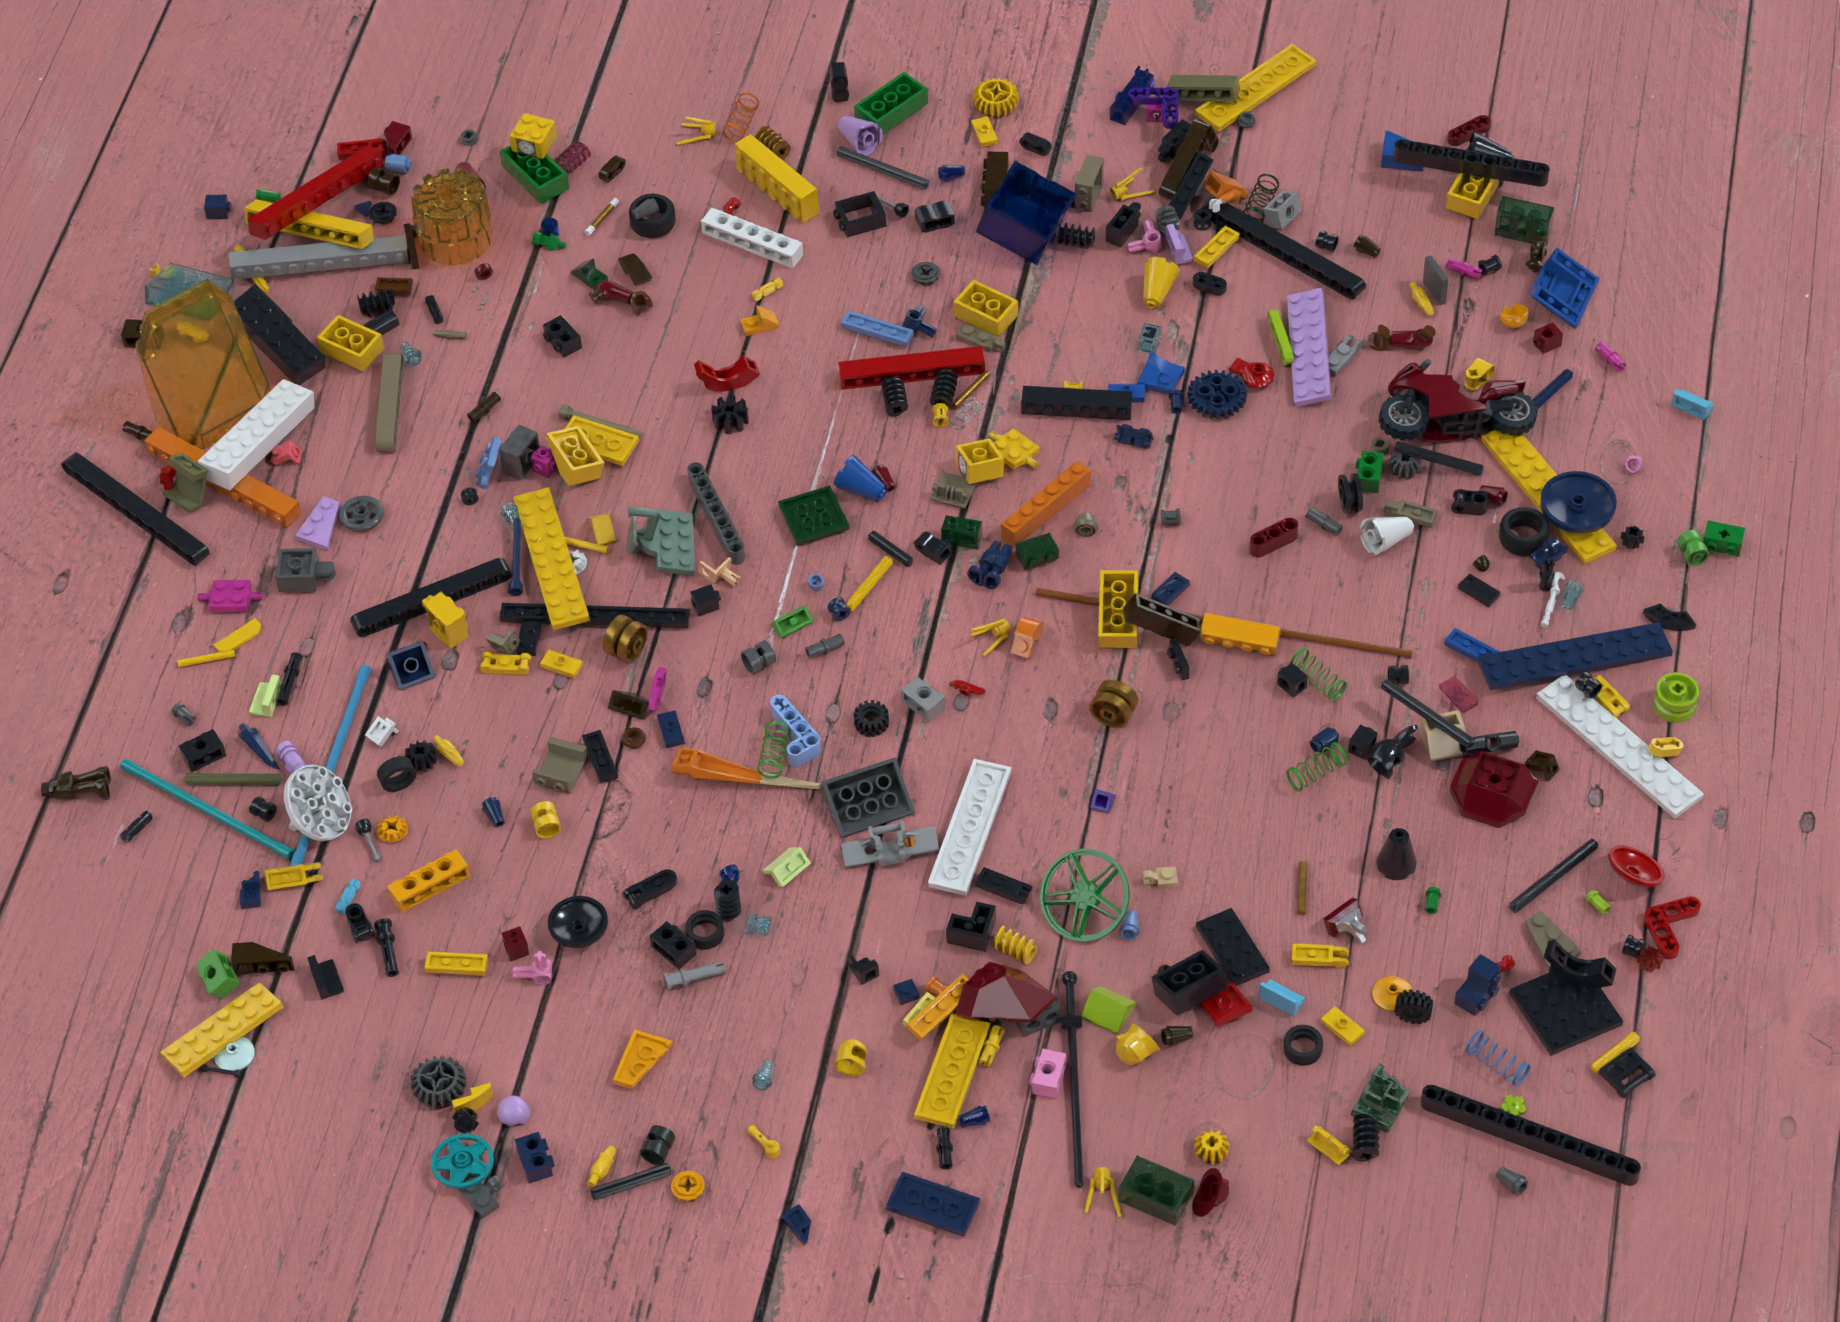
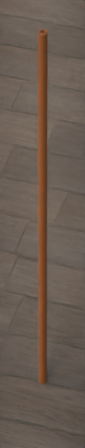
[1036,588,1413,658]

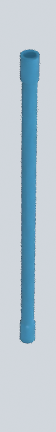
[289,665,371,866]

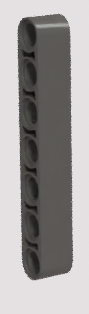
[687,462,745,565]

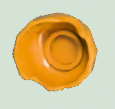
[1500,304,1529,328]

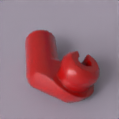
[724,197,741,216]
[1496,955,1515,972]

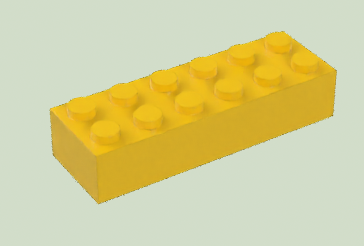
[734,134,819,223]

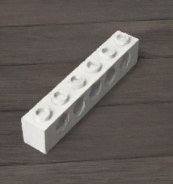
[701,208,803,269]

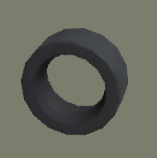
[377,756,416,792]
[686,910,724,950]
[1283,1025,1323,1066]

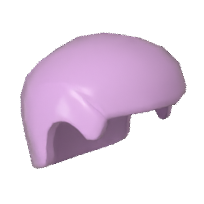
[497,1095,531,1127]

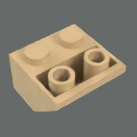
[1419,710,1466,762]

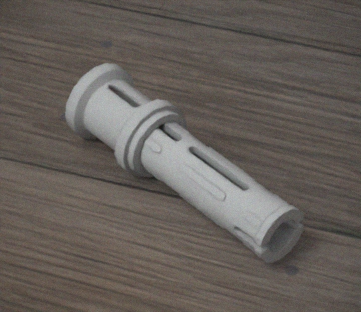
[663,961,726,991]

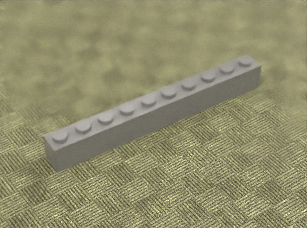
[229,235,408,280]

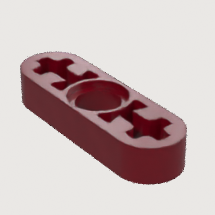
[1447,115,1491,146]

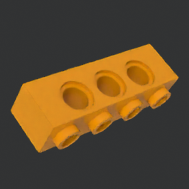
[387,849,470,913]

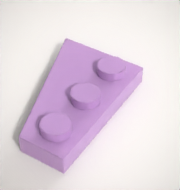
[295,496,340,551]

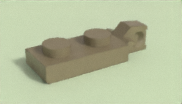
[956,323,1005,353]
[1384,500,1438,528]

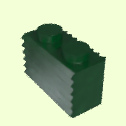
[1016,532,1059,570]

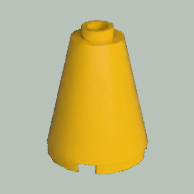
[1143,257,1180,309]

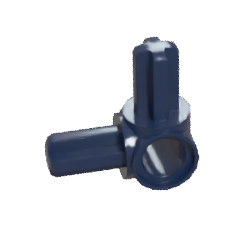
[902,304,937,337]

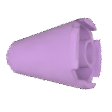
[838,116,883,155]

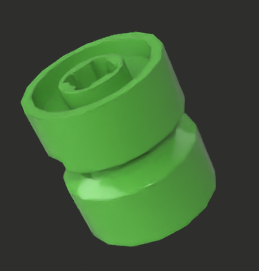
[1677,530,1709,566]

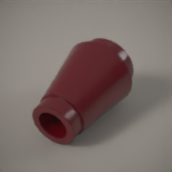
[872,465,896,492]
[1479,485,1508,505]

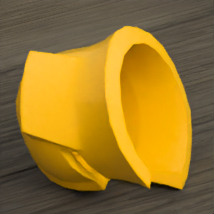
[1116,1023,1161,1065]

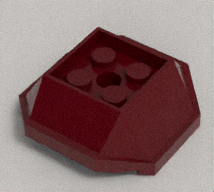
[1450,751,1538,828]

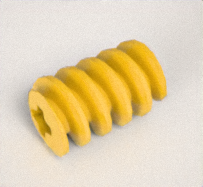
[992,925,1038,964]

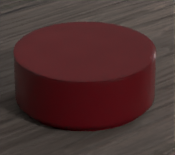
[474,263,493,280]

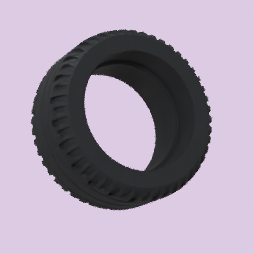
[629,193,676,238]
[1499,507,1550,556]

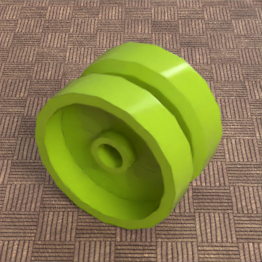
[1653,672,1699,723]

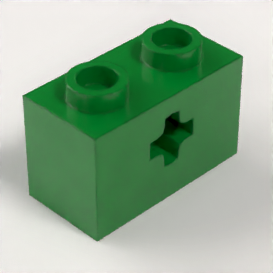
[1703,520,1745,556]

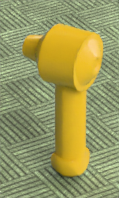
[747,1125,781,1159]

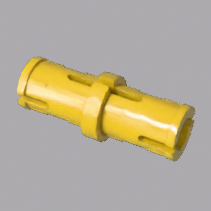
[978,1025,1005,1067]

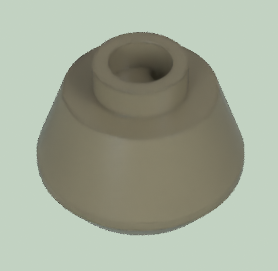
[1073,512,1099,537]

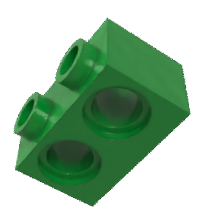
[1355,451,1384,493]

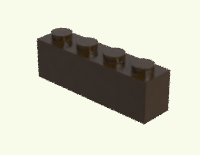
[981,151,1009,214]
[1123,593,1201,646]

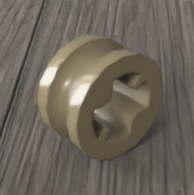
[1371,437,1388,455]

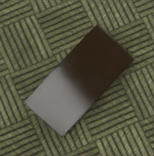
[618,253,652,286]

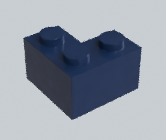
[1454,954,1501,1016]

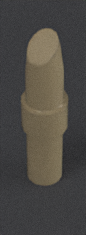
[432,330,467,339]

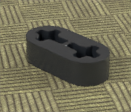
[1019,132,1052,156]

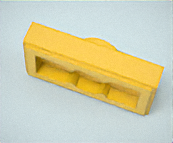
[971,116,998,147]
[540,649,583,679]
[1320,1006,1365,1047]

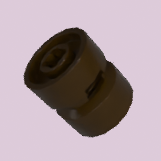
[367,167,400,196]

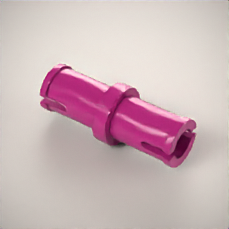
[1445,257,1483,280]
[1595,341,1626,372]

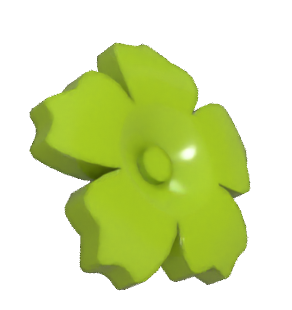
[1501,1094,1527,1116]

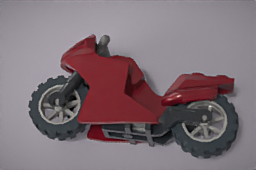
[1378,359,1538,443]

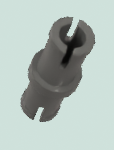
[1305,507,1343,536]
[805,634,845,659]

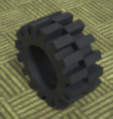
[854,700,889,737]
[1394,989,1433,1024]

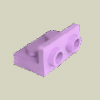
[1166,224,1193,264]

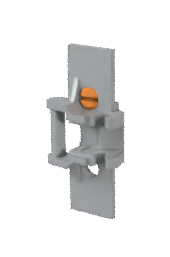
[841,820,939,868]

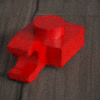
[160,466,176,490]

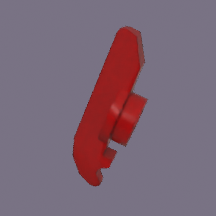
[949,680,986,696]

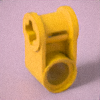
[1464,358,1495,391]

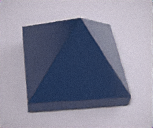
[353,201,372,217]

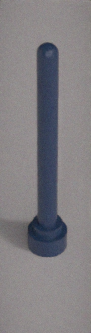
[508,517,523,596]

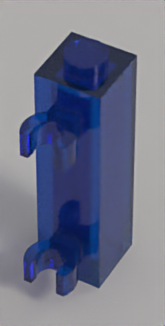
[1110,66,1154,125]

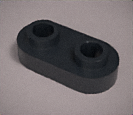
[1193,272,1227,295]

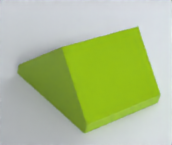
[1082,986,1137,1035]

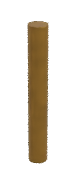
[952,370,991,409]
[1298,861,1307,915]

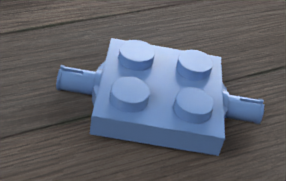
[475,437,501,489]

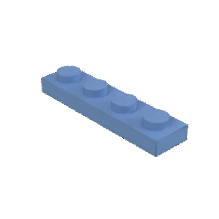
[841,310,914,347]

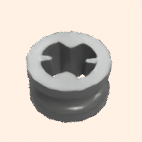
[461,129,477,146]

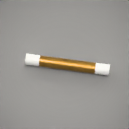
[584,198,619,236]

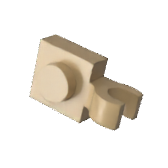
[1142,867,1178,889]

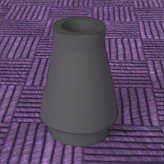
[632,198,659,220]
[1496,1167,1528,1195]

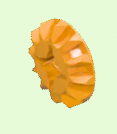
[377,815,408,843]
[671,1171,705,1202]

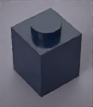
[204,194,232,219]

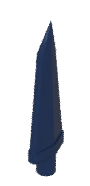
[239,723,280,770]

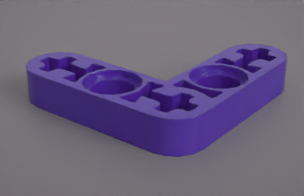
[1128,88,1178,129]

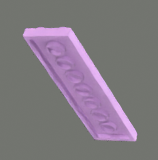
[1287,288,1332,407]

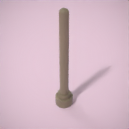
[559,404,642,437]

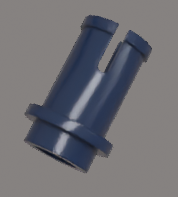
[1169,389,1183,414]

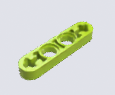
[1267,309,1294,366]

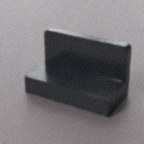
[307,955,344,1000]

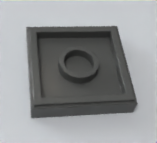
[1423,255,1448,305]

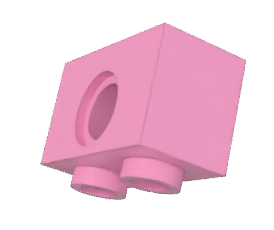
[1029,1049,1067,1099]

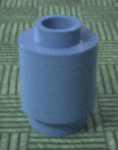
[385,154,412,173]

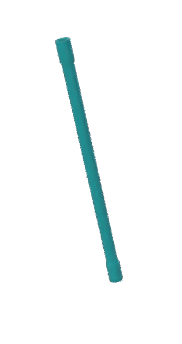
[120,758,295,860]

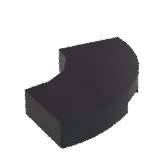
[1643,603,1696,631]

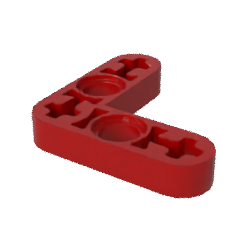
[1644,896,1701,960]

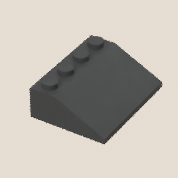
[819,757,915,838]

